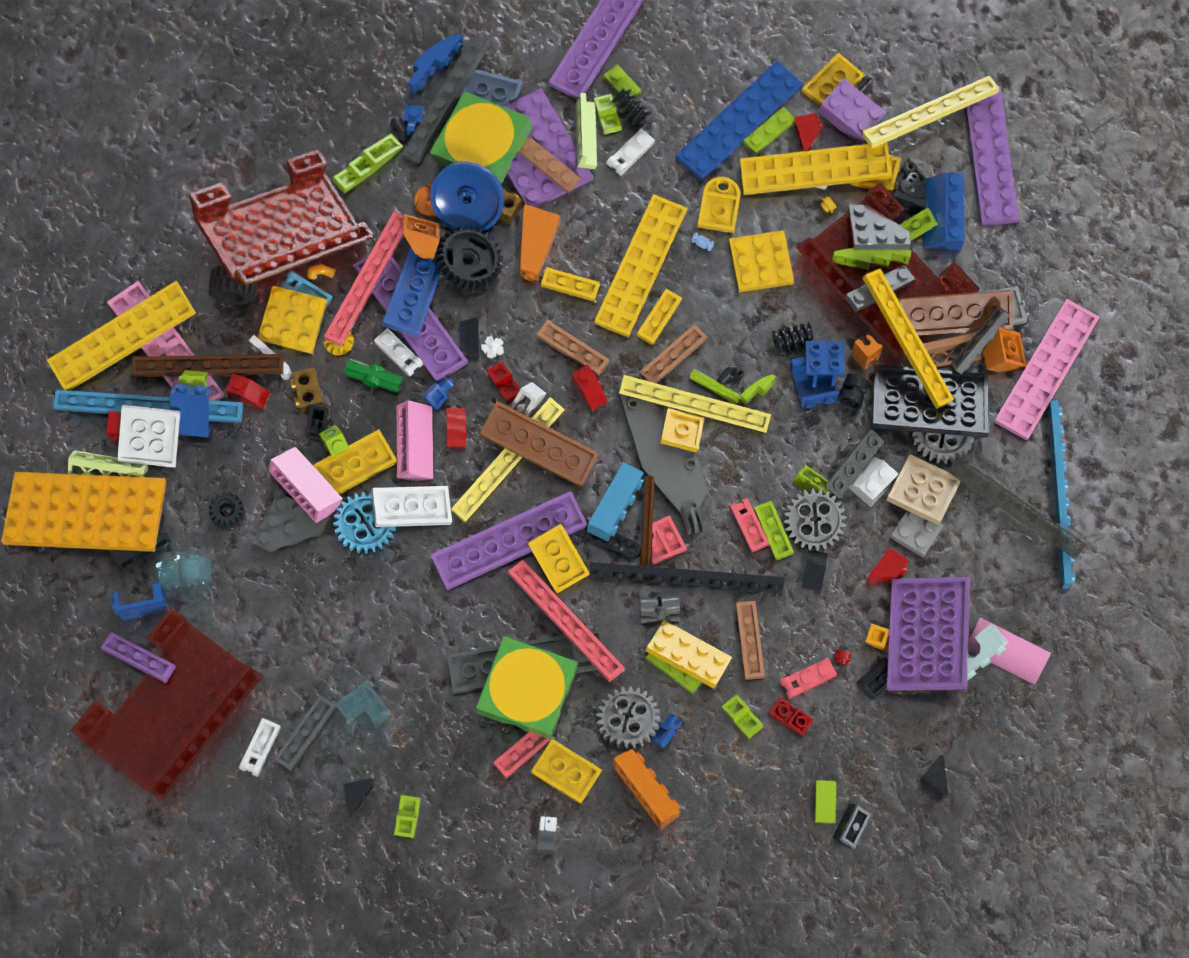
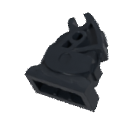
[888,162,929,215]

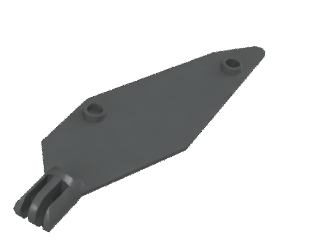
[617,381,708,535]

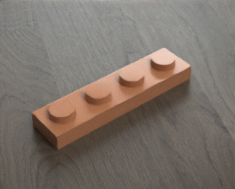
[518,136,581,194]
[537,320,610,377]
[639,324,707,384]
[736,601,765,680]

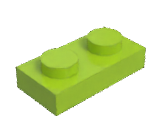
[604,64,641,96]
[900,208,938,241]

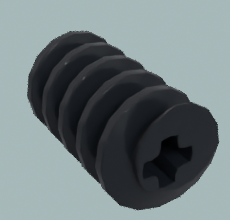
[611,88,652,127]
[772,322,813,353]

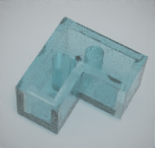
[155,552,212,589]
[335,681,392,728]

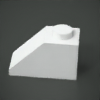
[510,382,546,417]

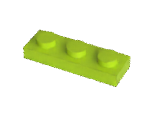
[743,107,795,156]
[754,501,794,561]
[646,653,702,694]

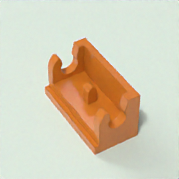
[851,335,883,370]

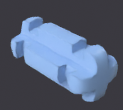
[691,233,714,251]

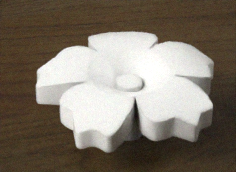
[481,336,504,359]

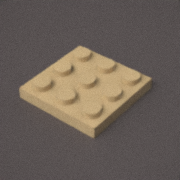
[886,454,962,525]

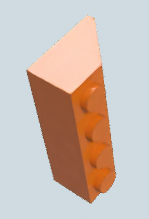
[613,749,681,830]

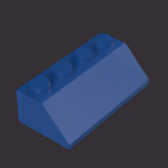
[924,172,964,250]

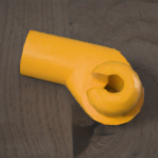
[307,264,335,280]

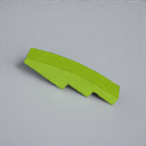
[333,134,403,193]
[832,248,912,270]

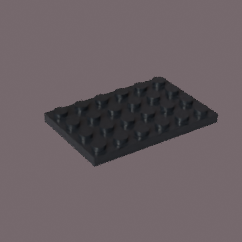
[872,364,989,438]

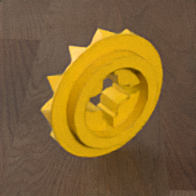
[324,331,354,356]

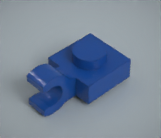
[403,104,425,136]
[422,377,454,410]
[649,713,682,748]

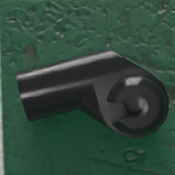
[390,117,408,143]
[716,367,744,385]

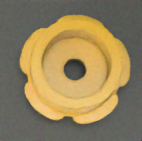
[820,196,837,213]

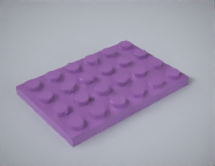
[503,88,593,208]
[887,577,970,691]

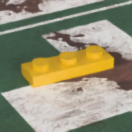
[541,267,600,302]
[637,289,682,345]

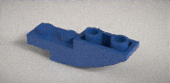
[408,33,464,94]

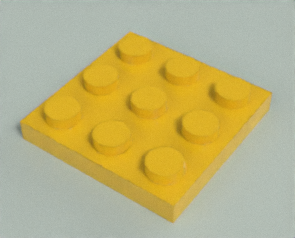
[729,230,794,292]
[258,286,328,354]

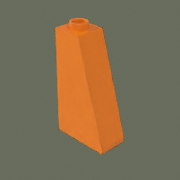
[520,204,560,281]

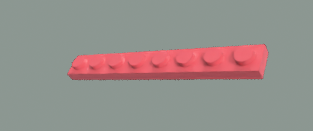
[324,212,404,347]
[508,560,624,682]

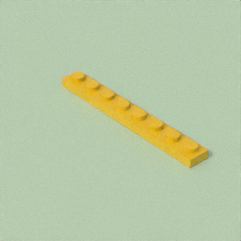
[863,269,954,409]

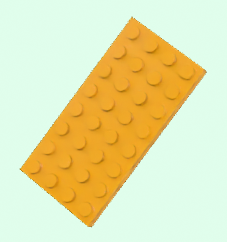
[1,472,166,552]

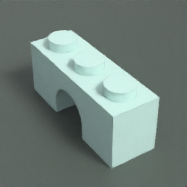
[967,624,1009,681]

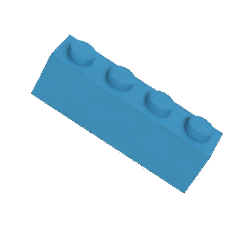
[587,462,644,541]

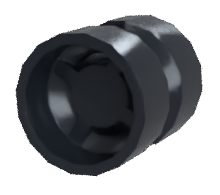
[838,374,870,409]

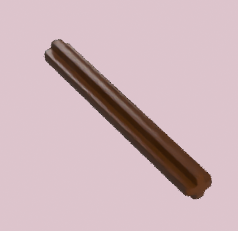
[640,476,655,567]

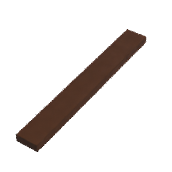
[132,354,284,377]

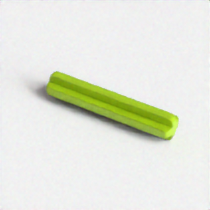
[689,369,741,405]

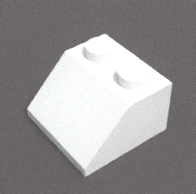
[848,457,898,507]

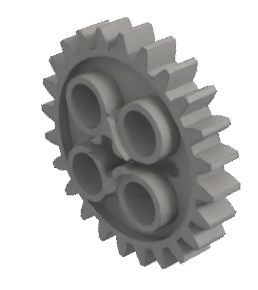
[912,432,974,464]
[784,488,847,551]
[597,686,661,750]

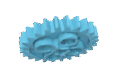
[333,492,396,554]

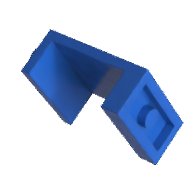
[790,356,839,408]
[170,384,212,437]
[111,583,168,621]

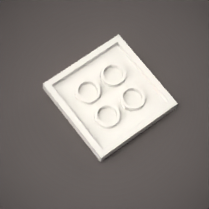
[117,405,181,467]

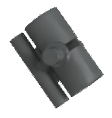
[640,592,680,624]

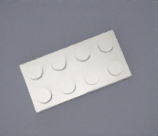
[371,486,452,527]

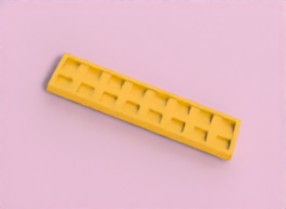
[740,142,892,195]
[594,194,687,338]
[47,281,196,391]

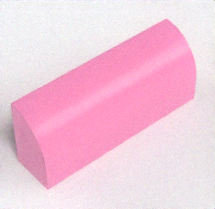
[396,400,433,481]
[269,447,343,523]
[968,617,1051,685]

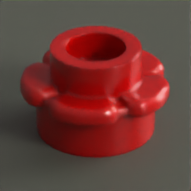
[833,650,851,665]

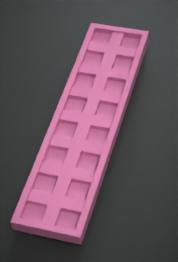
[107,281,225,401]
[994,299,1100,441]

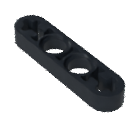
[573,519,641,560]

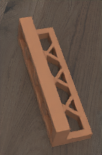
[923,332,985,369]

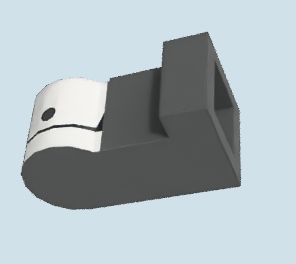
[537,815,557,854]

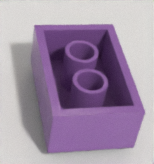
[817,78,887,145]

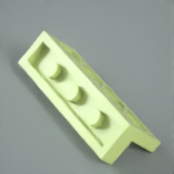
[576,93,597,169]
[68,450,149,477]

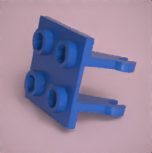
[806,341,844,390]

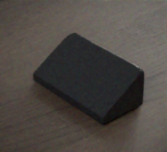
[460,318,479,358]
[857,658,888,699]
[833,804,871,849]

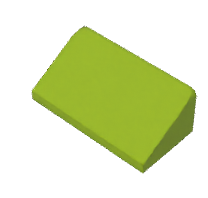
[793,465,832,497]

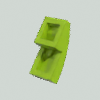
[594,94,622,134]
[740,374,776,406]
[722,694,763,739]
[815,780,836,823]
[394,795,421,838]

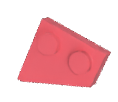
[652,515,687,566]

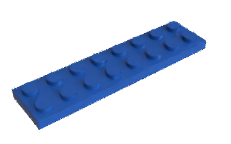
[676,60,803,181]

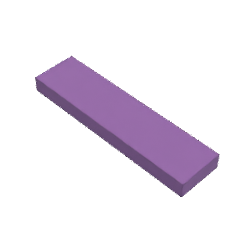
[101,632,176,683]

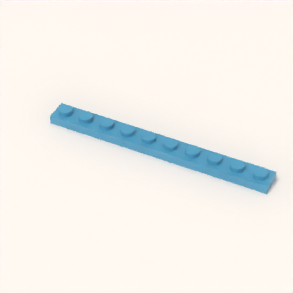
[53,390,244,423]
[1047,400,1075,589]

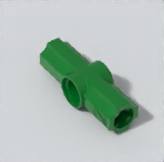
[344,359,403,393]

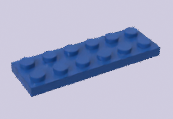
[382,248,450,338]

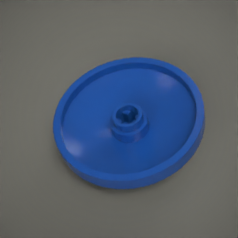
[430,161,505,232]

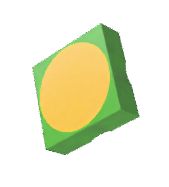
[430,92,533,184]
[476,636,578,740]

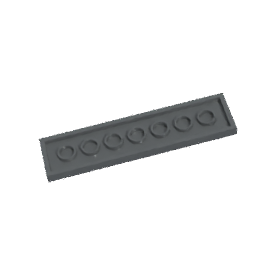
[447,629,604,694]

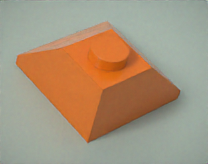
[402,214,440,259]
[984,327,1027,372]

